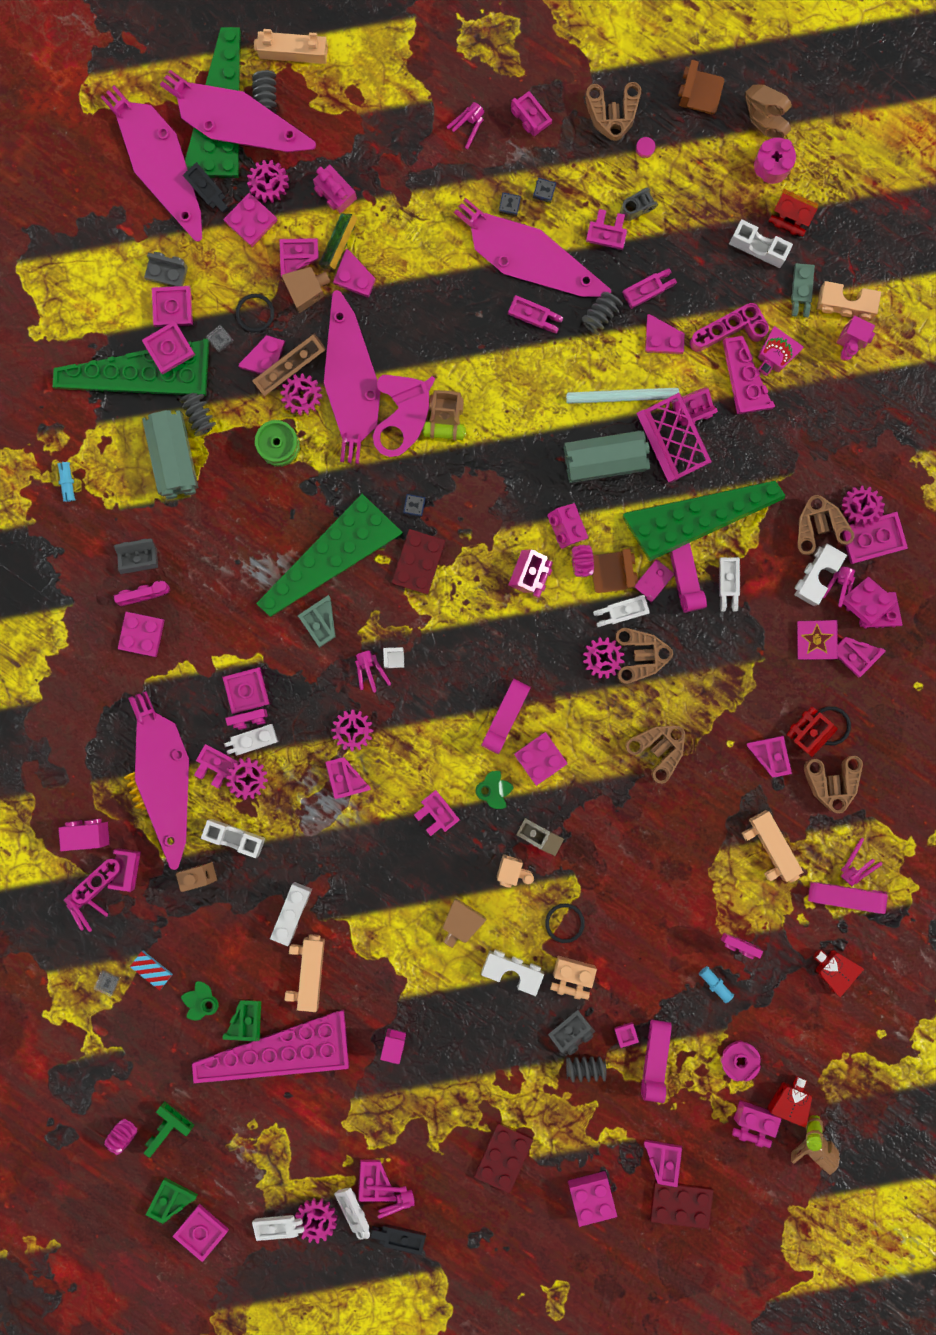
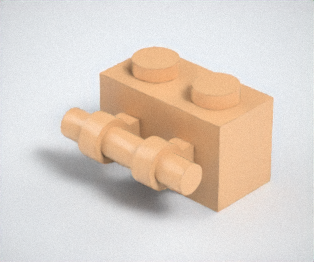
[497,854,534,888]
[550,956,597,1000]

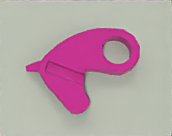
[373,375,435,457]

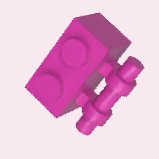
[313,165,357,214]
[836,315,875,361]
[508,549,553,598]
[732,1100,781,1148]

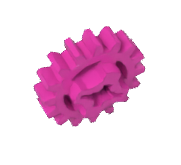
[247,160,289,203]
[280,374,323,416]
[841,486,885,527]
[583,637,624,679]
[331,710,374,751]
[225,757,268,800]
[295,1198,337,1243]

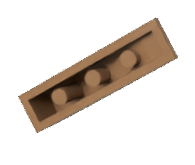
[252,333,326,396]

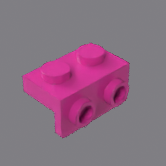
[511,91,552,136]
[671,387,718,426]
[548,503,588,549]

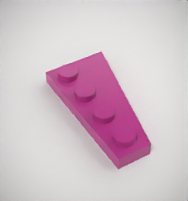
[723,336,775,414]

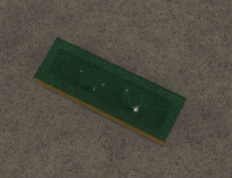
[318,213,358,269]

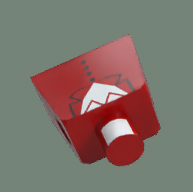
[813,949,864,997]
[767,1076,812,1128]

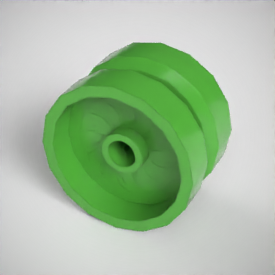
[255,420,300,466]

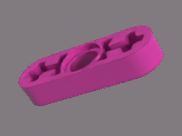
[72,859,121,905]

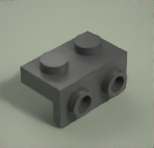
[114,538,158,574]

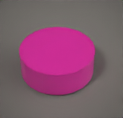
[636,137,655,158]

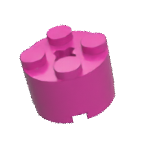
[754,138,796,184]

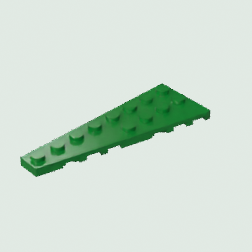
[185,27,241,178]
[53,339,209,396]
[623,481,785,561]
[256,494,403,617]

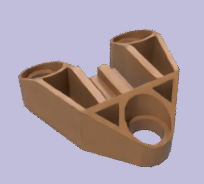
[585,82,641,141]
[745,85,792,138]
[798,495,854,555]
[615,628,673,684]
[625,726,685,784]
[804,756,863,814]

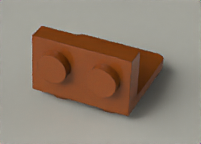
[678,60,724,114]
[592,548,638,593]

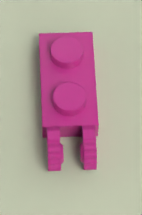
[622,268,677,309]
[508,295,563,333]
[114,581,170,606]

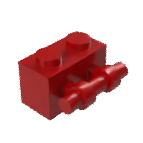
[769,189,818,237]
[786,706,838,757]

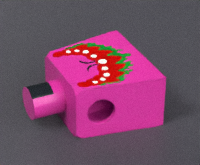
[757,326,804,376]

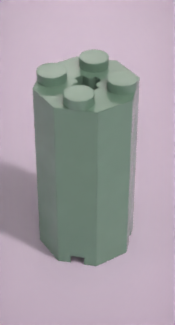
[142,410,199,500]
[564,431,650,483]

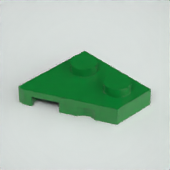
[223,1000,261,1041]
[146,1177,198,1224]

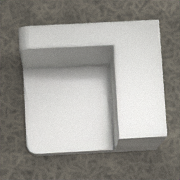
[383,647,404,668]

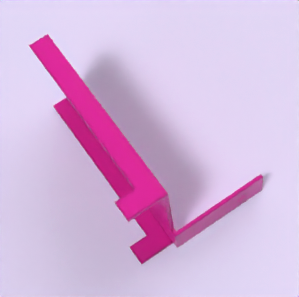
[635,559,674,603]

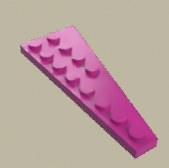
[192,1010,349,1083]

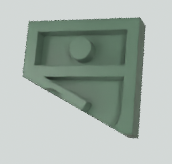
[298,595,336,648]

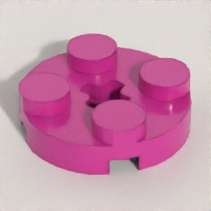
[720,1040,760,1081]

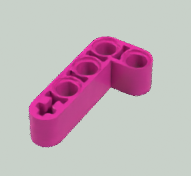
[689,303,769,352]
[669,543,707,613]
[481,679,531,754]
[808,881,888,914]
[641,1020,671,1103]

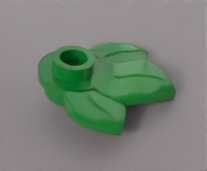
[475,771,514,809]
[181,981,219,1021]

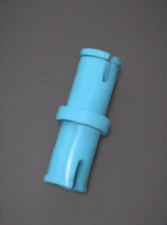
[57,462,75,502]
[699,966,734,1003]

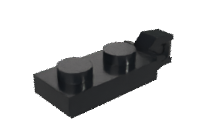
[183,162,229,213]
[371,1225,426,1255]

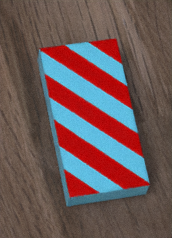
[130,951,173,991]

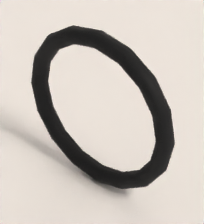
[236,294,274,332]
[814,706,851,746]
[545,903,585,943]

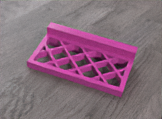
[637,393,712,483]

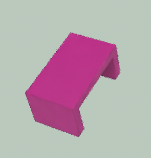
[108,848,141,892]
[380,1028,406,1064]

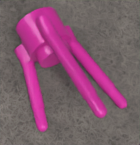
[447,102,484,149]
[823,567,855,611]
[355,651,391,692]
[841,838,882,886]
[64,892,108,932]
[367,1186,414,1219]

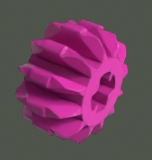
[571,545,594,577]
[105,1119,137,1155]

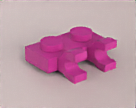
[586,209,627,250]
[226,709,268,730]
[194,744,239,789]
[414,790,460,836]

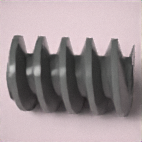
[252,70,277,114]
[582,292,623,335]
[180,393,216,436]
[566,1056,606,1083]

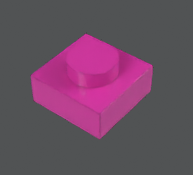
[614,1022,639,1048]

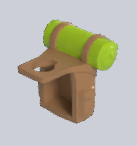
[422,390,466,441]
[791,1115,840,1175]

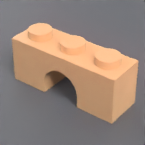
[817,281,881,320]

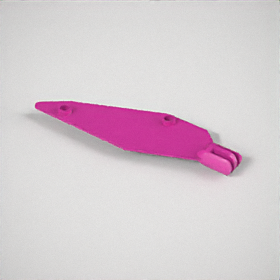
[160,70,316,152]
[101,85,202,242]
[453,198,611,297]
[324,290,380,464]
[129,691,189,870]

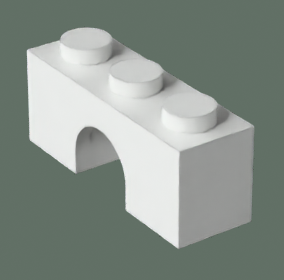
[729,219,793,268]
[794,544,847,606]
[201,819,265,858]
[270,882,312,946]
[481,949,544,996]

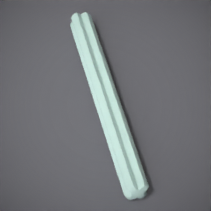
[566,388,679,404]

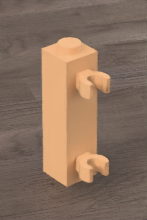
[254,29,328,64]
[742,810,803,883]
[285,935,325,1012]

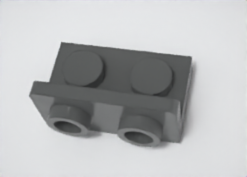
[144,252,188,287]
[548,1010,595,1056]

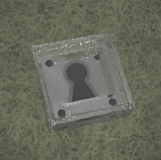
[206,324,233,352]
[94,970,120,997]

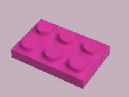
[842,512,908,564]

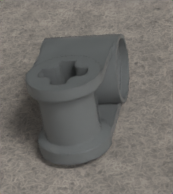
[620,187,658,221]

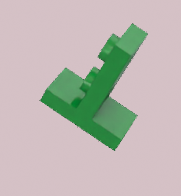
[144,1101,194,1158]

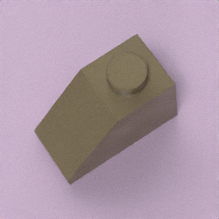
[516,818,564,856]

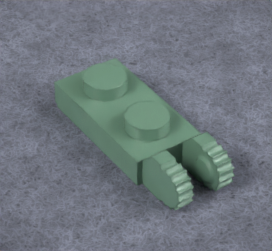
[791,263,815,318]

